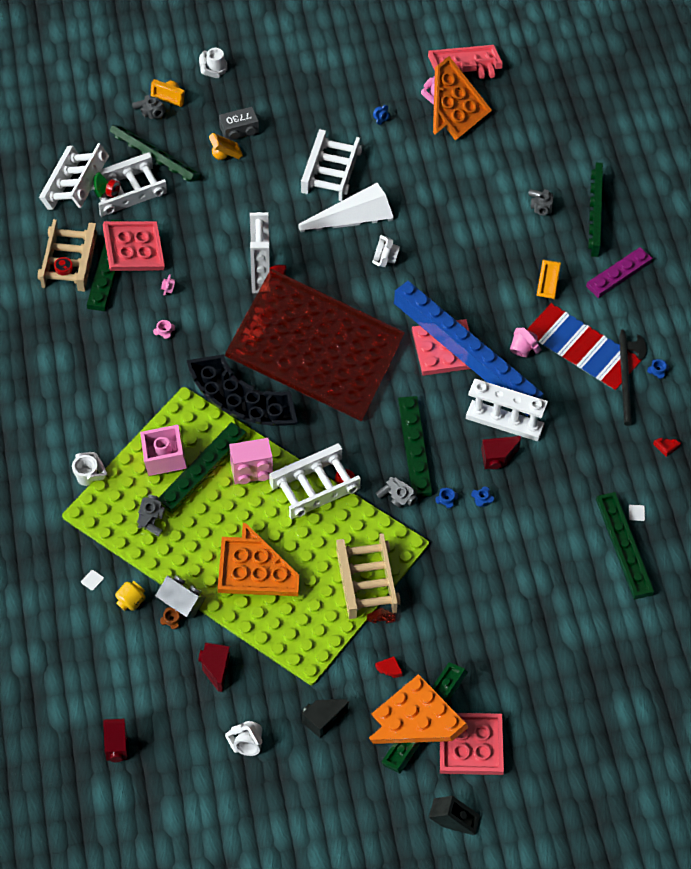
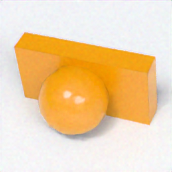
[151,79,185,107]
[209,133,243,160]
[537,259,561,299]

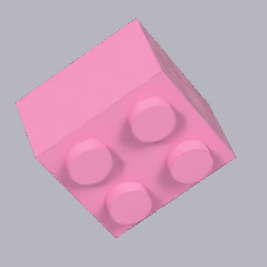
[140,425,187,476]
[229,438,273,485]

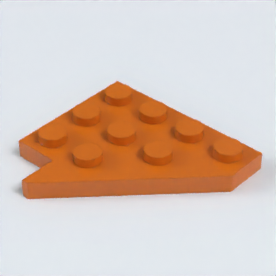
[433,56,492,140]
[218,523,299,596]
[369,674,469,744]

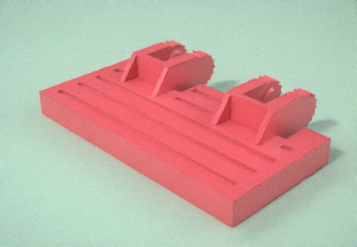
[428,45,503,79]

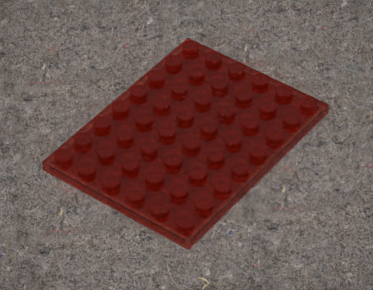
[225,269,405,421]

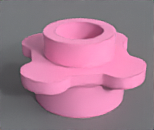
[161,274,175,296]
[153,320,175,339]

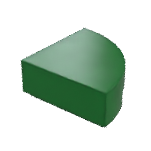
[93,172,108,198]

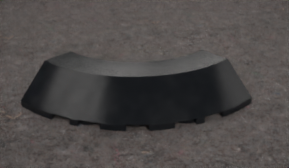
[187,354,298,426]

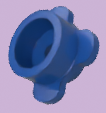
[373,105,390,125]
[647,359,669,379]
[471,487,494,507]
[435,488,458,508]

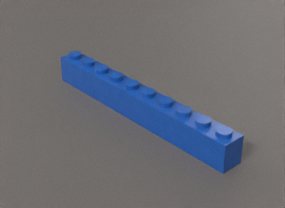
[394,281,543,417]

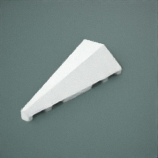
[298,183,394,233]

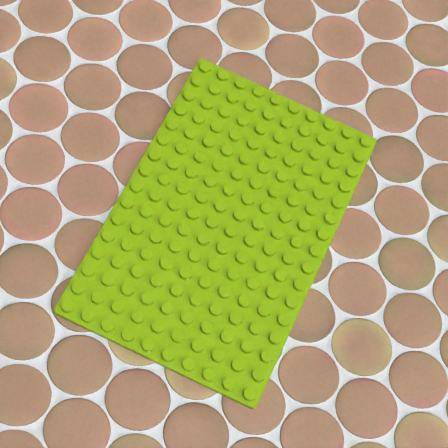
[62,387,429,685]

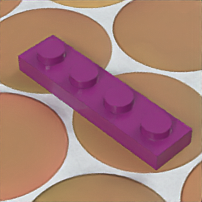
[586,247,652,298]

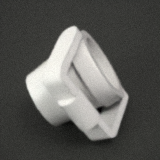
[199,48,227,78]
[372,235,400,267]
[72,452,107,486]
[225,721,262,756]

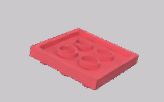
[103,221,165,271]
[412,319,471,376]
[440,713,504,775]

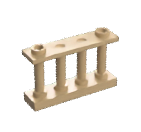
[38,219,97,292]
[336,533,400,619]

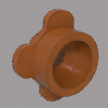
[160,607,184,629]

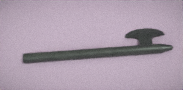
[619,329,647,426]

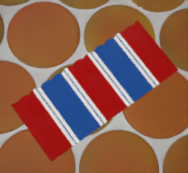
[527,303,642,390]

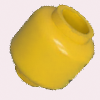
[115,581,145,611]

